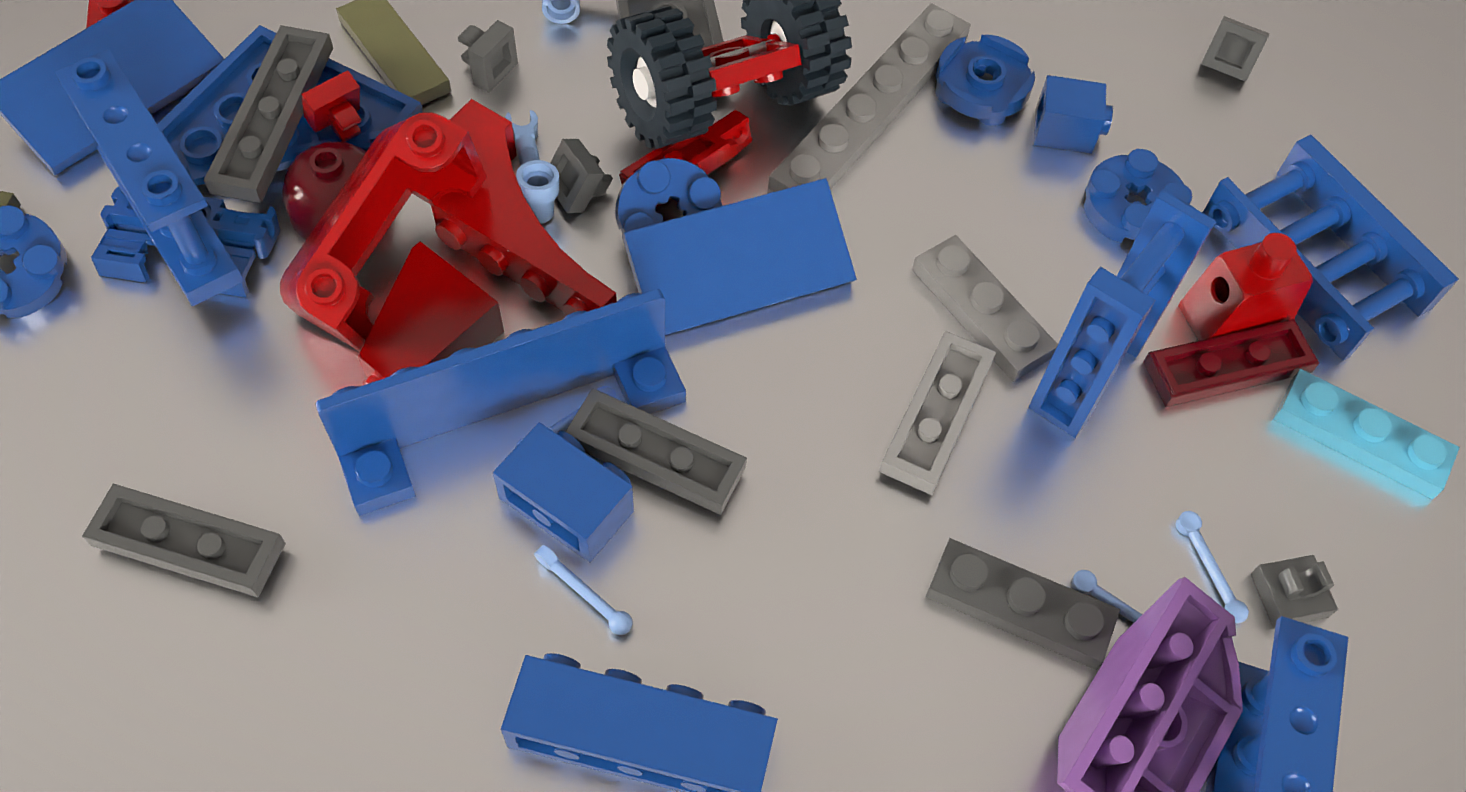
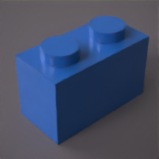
[492,422,634,563]

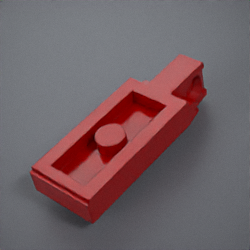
[619,109,753,208]

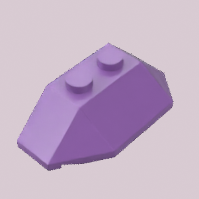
[1057,577,1243,792]

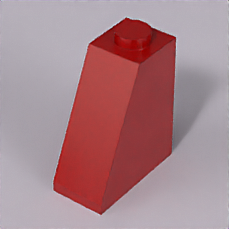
[358,241,504,385]

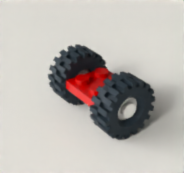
[607,0,852,149]

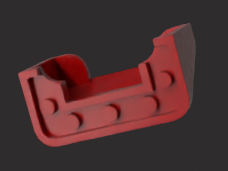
[280,112,487,352]

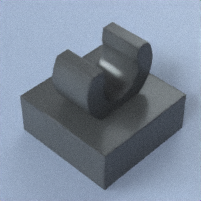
[1201,16,1270,82]
[458,20,518,93]
[550,139,613,213]
[1251,555,1338,628]

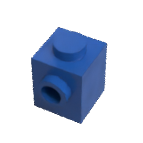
[1033,75,1113,154]

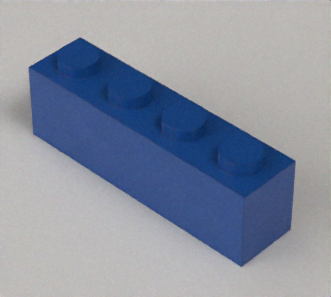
[501,653,778,792]

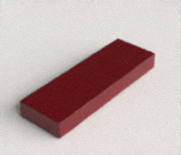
[1143,319,1319,407]

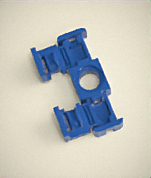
[91,186,281,297]

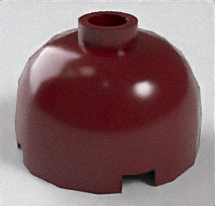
[282,142,367,240]

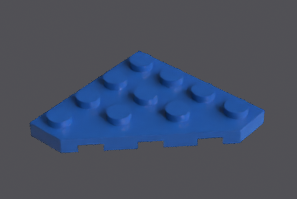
[157,25,423,186]

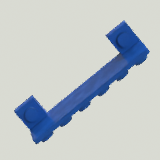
[315,289,686,516]

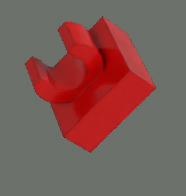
[302,70,361,142]

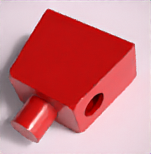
[1178,233,1313,341]

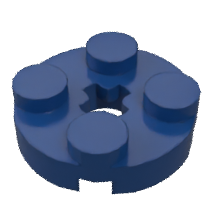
[935,35,1035,126]
[1084,149,1193,243]
[615,158,722,234]
[0,205,67,318]

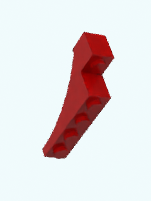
[431,99,617,316]

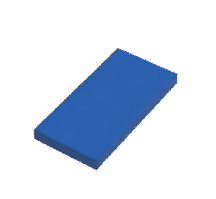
[0,0,224,175]
[622,178,857,336]

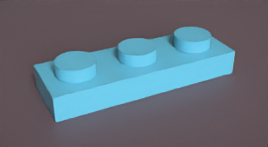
[1273,369,1460,500]

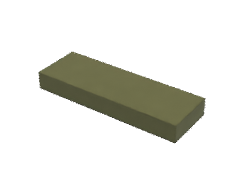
[336,0,452,105]

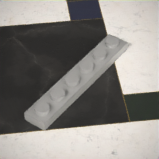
[768,3,971,192]

